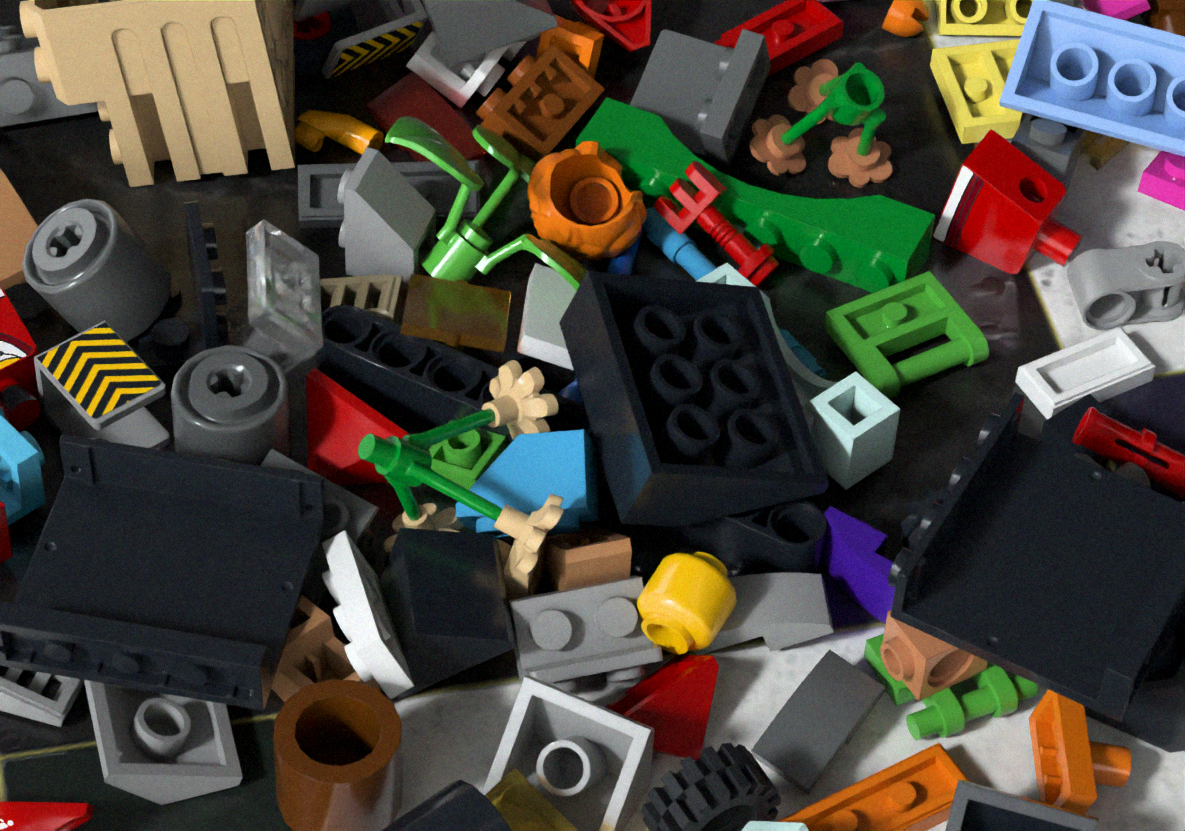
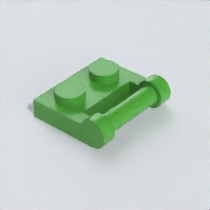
[824,271,989,399]

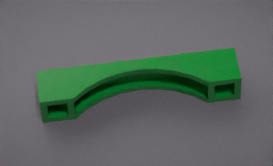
[575,97,935,293]

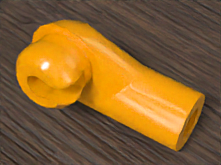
[295,110,384,155]

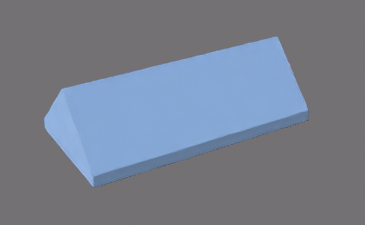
[999,0,1185,157]

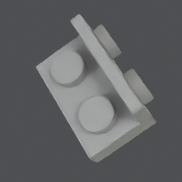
[508,576,663,692]

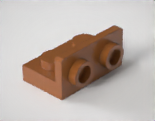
[471,43,605,164]

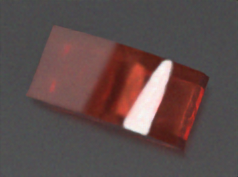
[366,71,486,162]

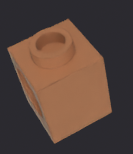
[880,610,988,701]

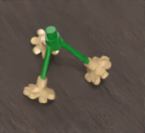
[358,360,564,578]

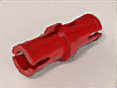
[1072,407,1185,499]

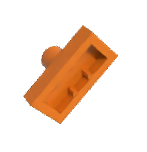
[1029,689,1132,814]

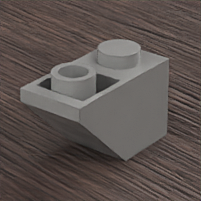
[337,147,436,293]

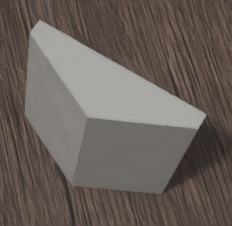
[84,680,243,805]

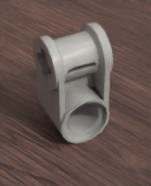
[1067,241,1185,330]

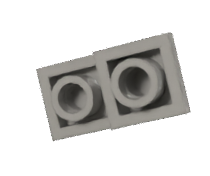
[697,573,834,655]

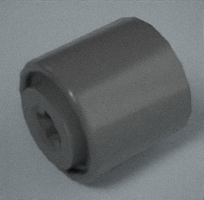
[22,198,172,342]
[171,345,292,466]

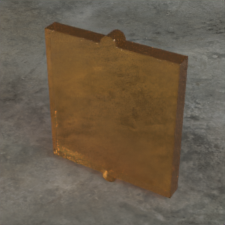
[400,273,511,353]

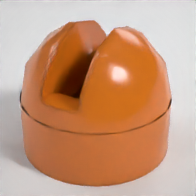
[882,0,929,38]

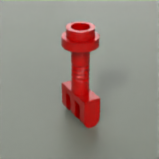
[654,161,781,287]

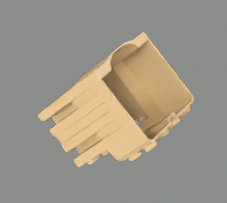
[20,0,295,187]

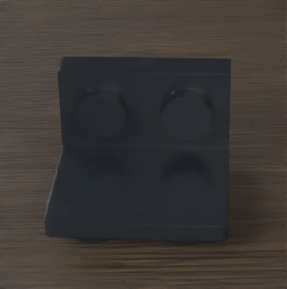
[137,201,230,382]

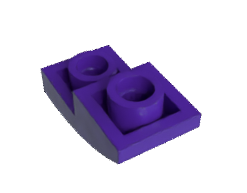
[822,506,895,625]

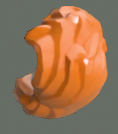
[527,141,647,262]

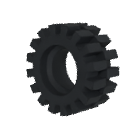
[642,743,781,831]

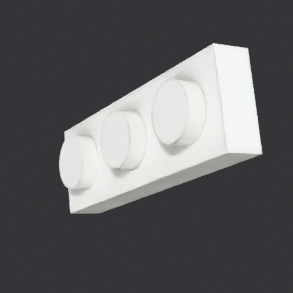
[322,530,414,700]

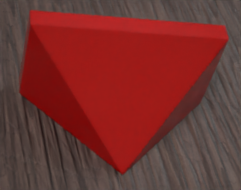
[306,368,409,485]
[604,655,719,761]

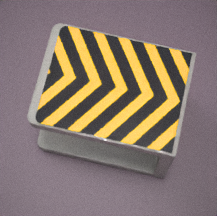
[292,0,428,79]
[34,320,170,449]

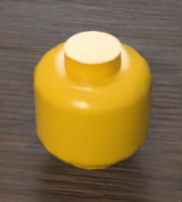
[636,552,737,654]

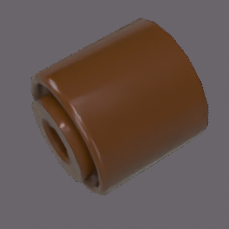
[273,679,402,831]

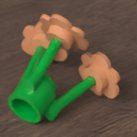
[749,59,892,188]

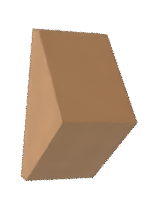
[544,527,632,591]

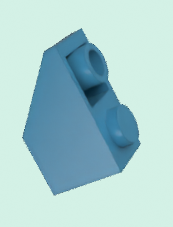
[456,429,599,539]

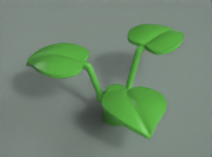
[385,116,588,293]

